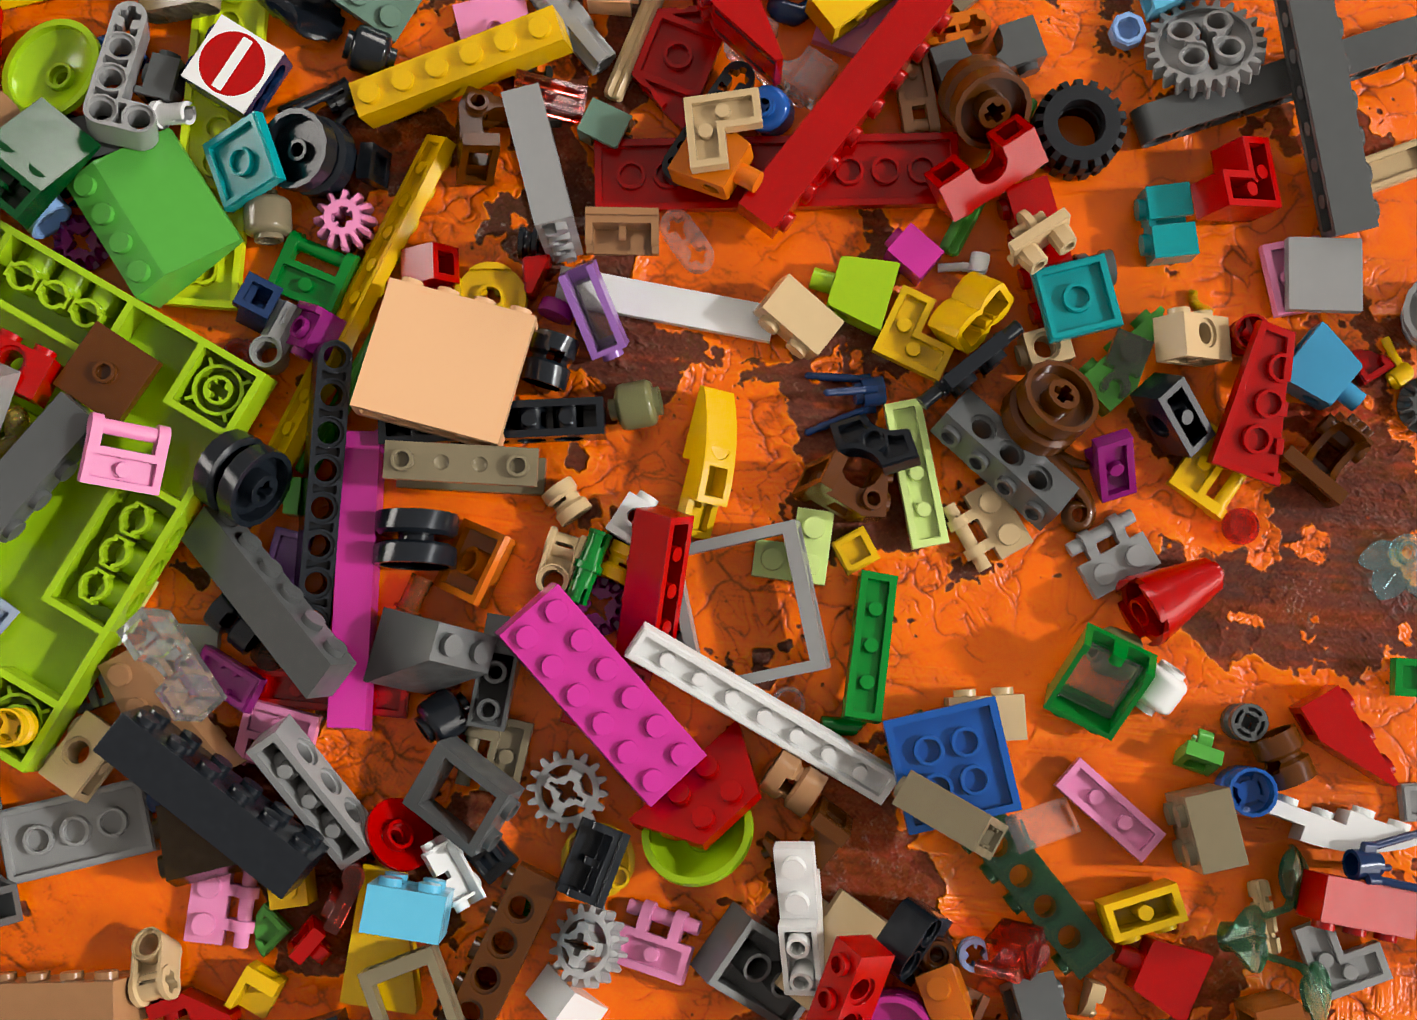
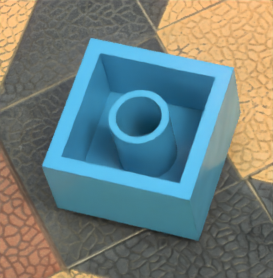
[359,871,455,945]

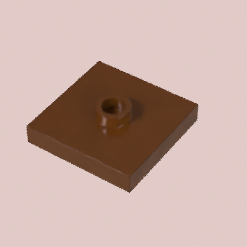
[53,321,163,422]

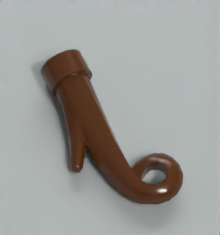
[1045,451,1096,533]

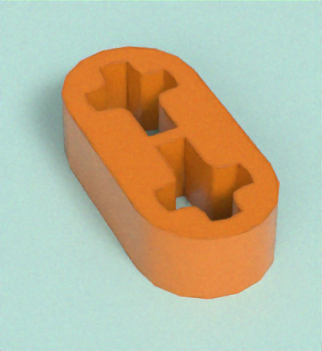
[927,9,991,51]

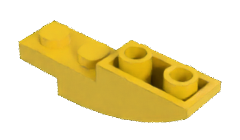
[677,385,737,539]

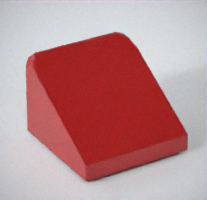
[521,254,553,301]

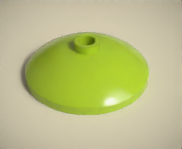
[1,19,101,115]
[641,810,754,887]

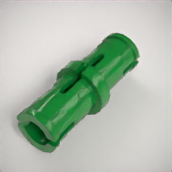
[566,528,613,606]

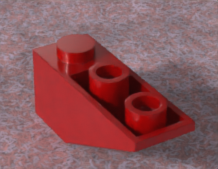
[1288,685,1399,787]

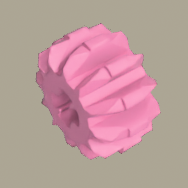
[313,189,378,253]

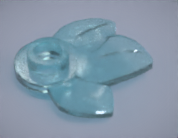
[1358,534,1417,600]

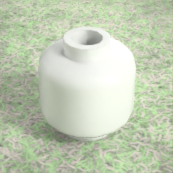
[1136,659,1187,716]

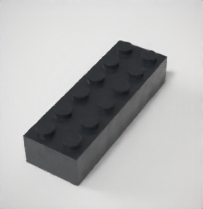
[93,705,330,899]

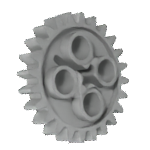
[1144,0,1267,99]

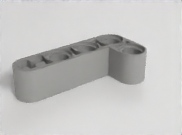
[83,1,159,151]

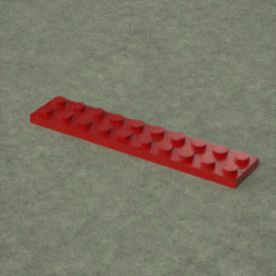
[594,132,959,213]

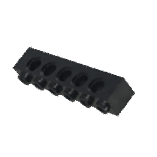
[378,396,607,448]

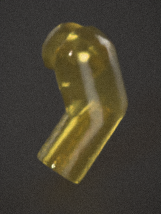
[0,405,30,459]

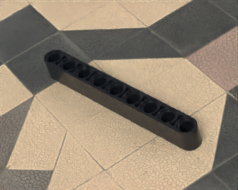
[294,340,353,629]

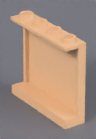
[349,277,538,446]

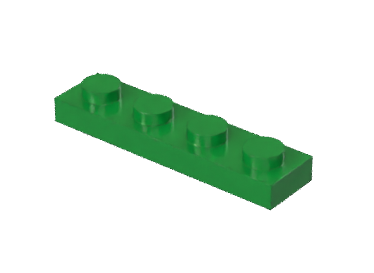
[841,570,898,725]

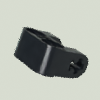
[877,897,953,987]

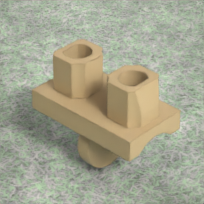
[1007,207,1077,275]

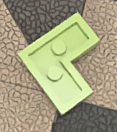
[751,507,834,586]

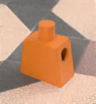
[667,132,764,200]

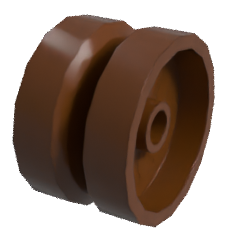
[938,54,1032,150]
[1000,360,1099,457]

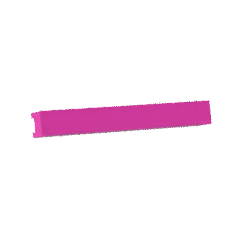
[327,429,385,731]

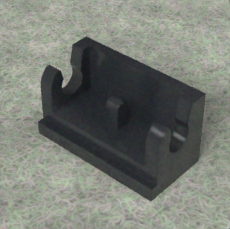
[555,816,631,909]

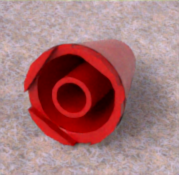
[1116,557,1224,647]

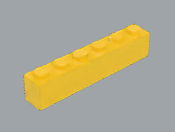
[348,5,574,129]

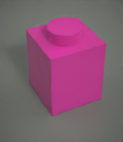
[883,223,944,286]

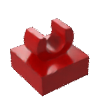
[287,914,332,965]

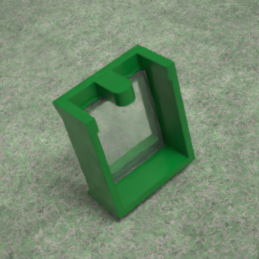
[1043,622,1157,741]

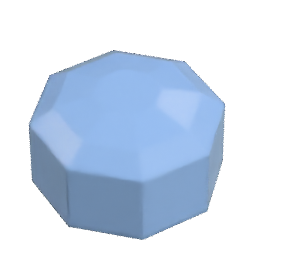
[1107,11,1147,51]

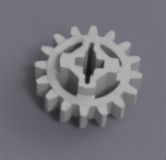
[526,749,609,832]
[549,903,629,989]

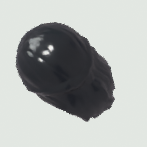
[257,0,345,43]

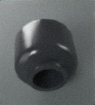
[342,24,398,76]
[414,689,470,743]

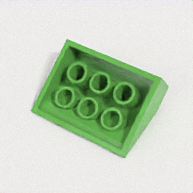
[66,128,244,308]

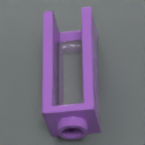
[558,259,629,362]

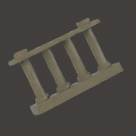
[382,440,547,496]

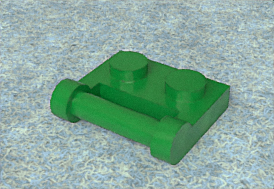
[268,230,361,315]

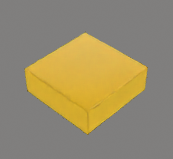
[830,526,881,576]

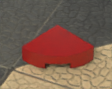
[1351,349,1396,387]

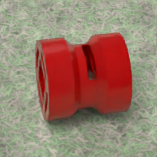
[1229,313,1268,357]

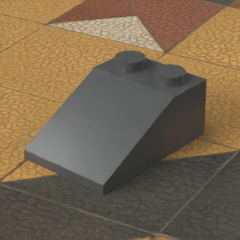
[690,901,806,1020]

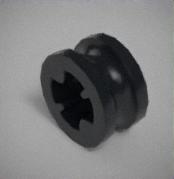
[517,226,540,259]

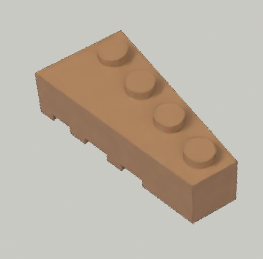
[98,644,247,769]
[0,969,156,1020]

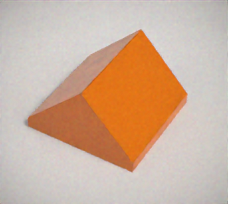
[433,518,517,609]

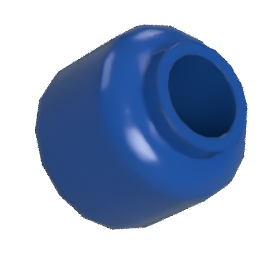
[755,85,795,136]

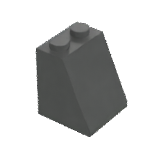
[363,607,498,695]

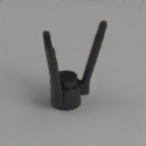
[277,77,356,124]

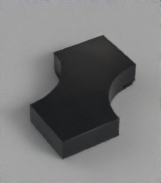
[829,413,921,476]

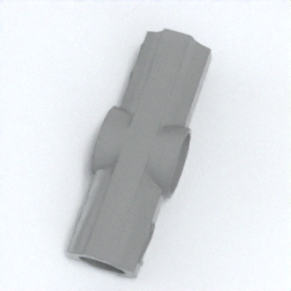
[529,0,616,76]

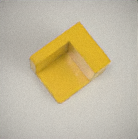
[224,959,289,1019]

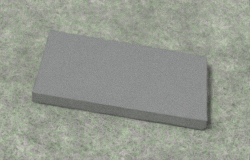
[0,780,160,884]

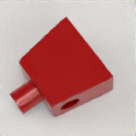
[1112,934,1214,1020]

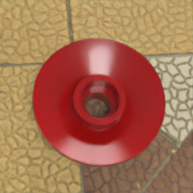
[365,798,434,872]

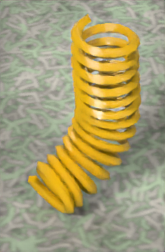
[1188,289,1215,312]

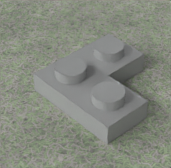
[1290,921,1393,1004]

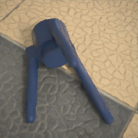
[804,372,887,436]
[1342,830,1417,893]

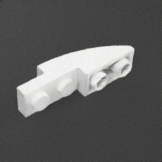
[1267,793,1417,853]
[773,841,824,996]

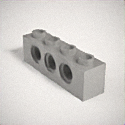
[246,714,371,870]

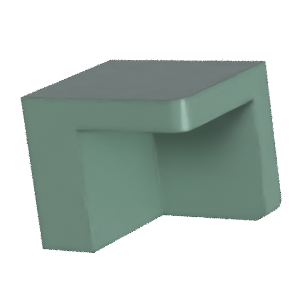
[577,97,633,149]

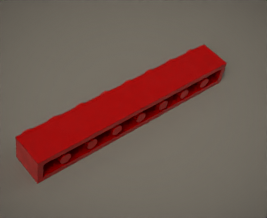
[738,0,954,239]

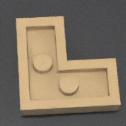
[683,87,763,174]

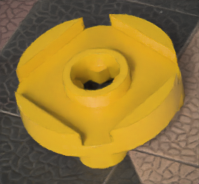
[454,262,528,309]

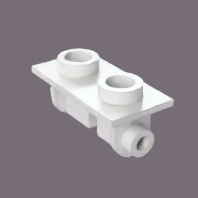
[420,834,487,914]

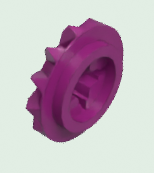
[52,214,109,271]
[575,576,623,636]

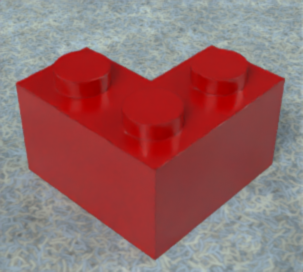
[1190,135,1282,222]

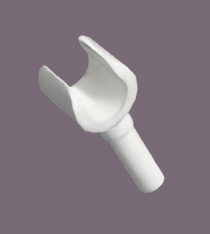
[938,251,990,275]

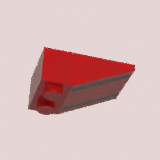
[696,0,783,86]

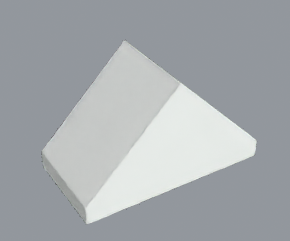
[525,962,609,1020]

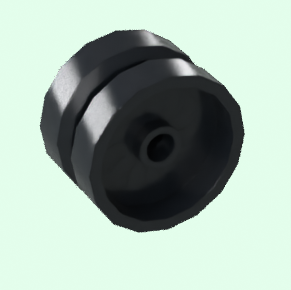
[267,108,357,198]
[192,429,293,527]
[373,508,459,571]

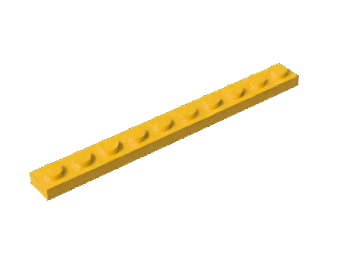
[268,134,457,467]

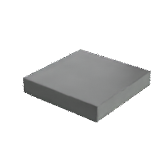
[1284,236,1363,314]

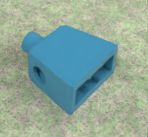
[1286,321,1367,411]

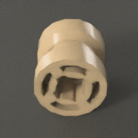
[541,476,592,527]

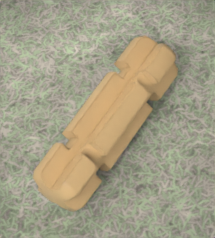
[1247,879,1282,955]

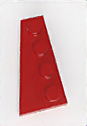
[1206,320,1296,487]

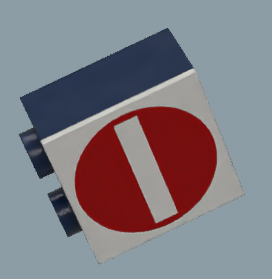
[181,14,293,119]

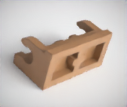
[585,207,660,256]

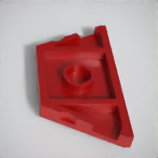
[631,5,724,132]
[629,721,762,850]

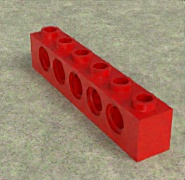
[806,934,895,1020]

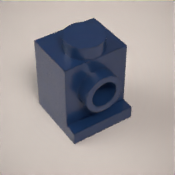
[232,271,283,334]

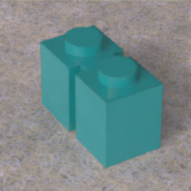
[1133,182,1200,267]

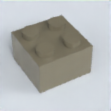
[1163,783,1249,875]

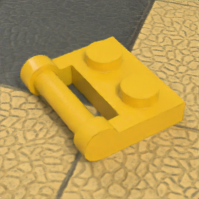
[1165,422,1247,522]

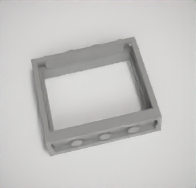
[500,83,584,264]
[677,519,832,684]

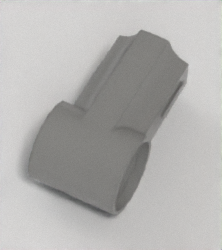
[249,299,302,375]

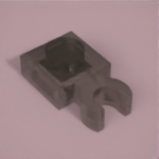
[1099,328,1154,400]

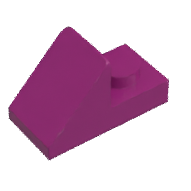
[1084,428,1137,503]

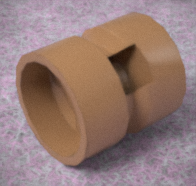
[758,749,828,818]

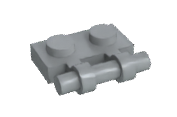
[1065,509,1161,600]

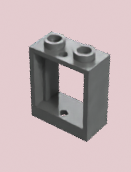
[402,736,525,857]

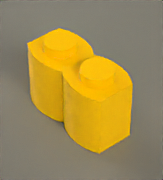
[927,271,1014,354]

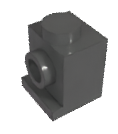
[133,49,186,104]

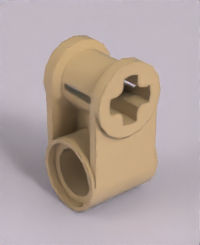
[535,526,588,592]
[127,927,183,1008]

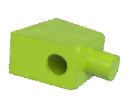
[809,256,901,337]

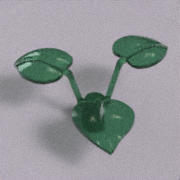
[1217,844,1332,1020]

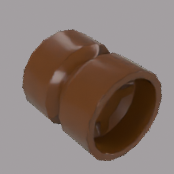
[1248,724,1317,791]

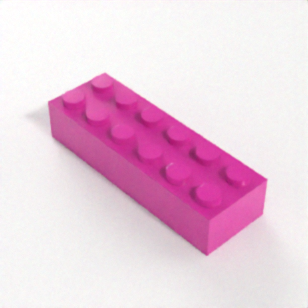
[494,582,707,807]

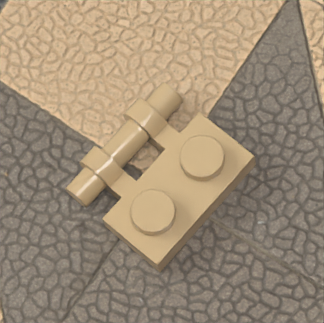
[943,483,1034,573]

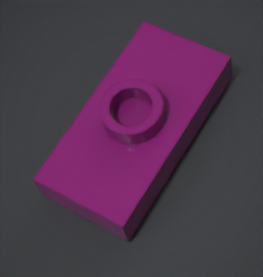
[188,644,268,714]

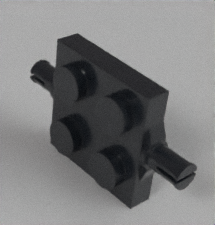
[916,320,1024,410]

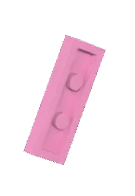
[1053,757,1166,863]

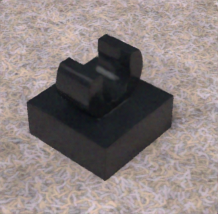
[354,142,392,189]
[465,838,519,885]

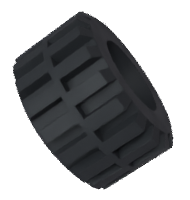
[1030,79,1127,181]

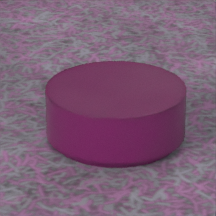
[537,296,574,325]

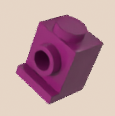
[286,300,347,362]

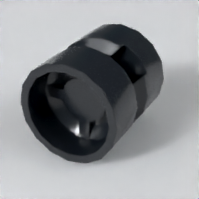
[520,328,580,392]
[203,593,261,655]

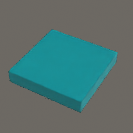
[202,110,286,213]
[1030,253,1124,344]

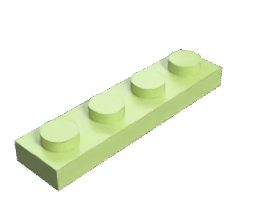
[883,398,950,550]

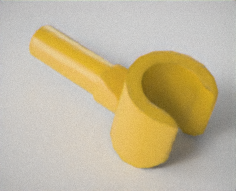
[1381,336,1414,390]

